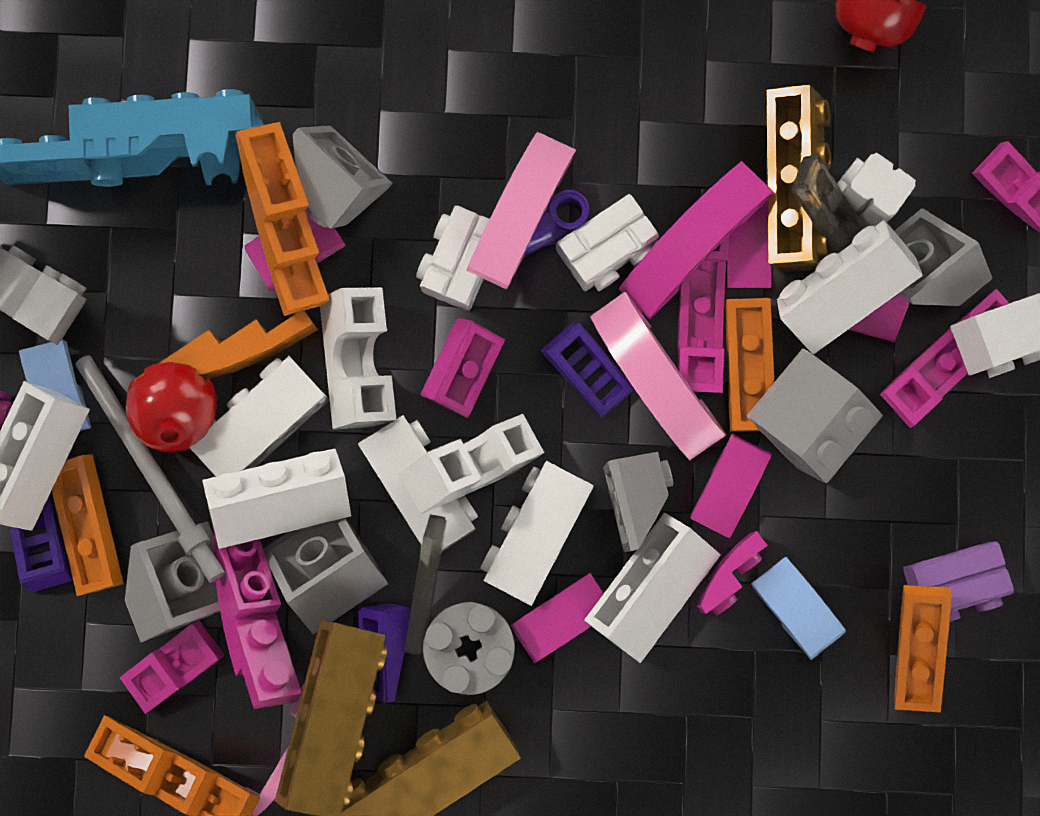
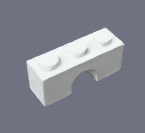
[320,288,396,429]
[399,414,544,515]

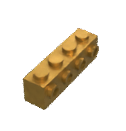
[767,85,832,272]
[275,619,387,816]
[341,701,521,816]

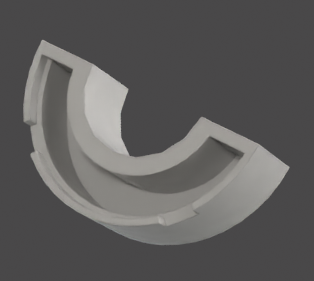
[0,246,87,345]

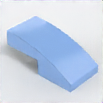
[19,340,91,431]
[751,556,846,660]

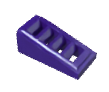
[541,323,635,418]
[10,492,72,592]
[358,603,411,703]

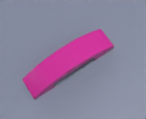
[619,161,774,319]
[677,235,729,393]
[880,289,1010,428]

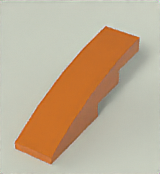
[235,122,330,316]
[134,311,318,381]
[84,715,260,816]

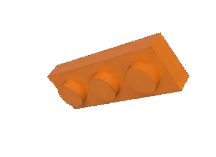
[724,298,774,432]
[52,455,124,596]
[894,585,952,712]

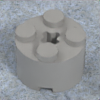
[423,602,515,695]

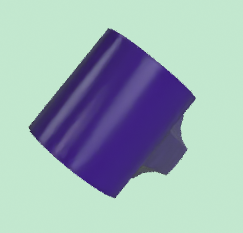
[523,190,589,257]

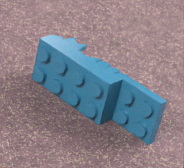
[0,89,264,187]

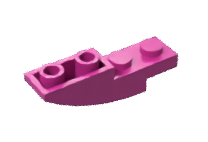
[212,532,302,709]

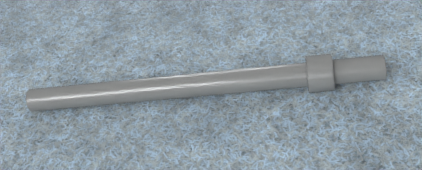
[75,356,225,582]

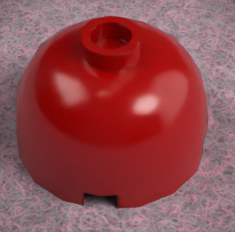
[835,0,927,53]
[126,362,217,453]

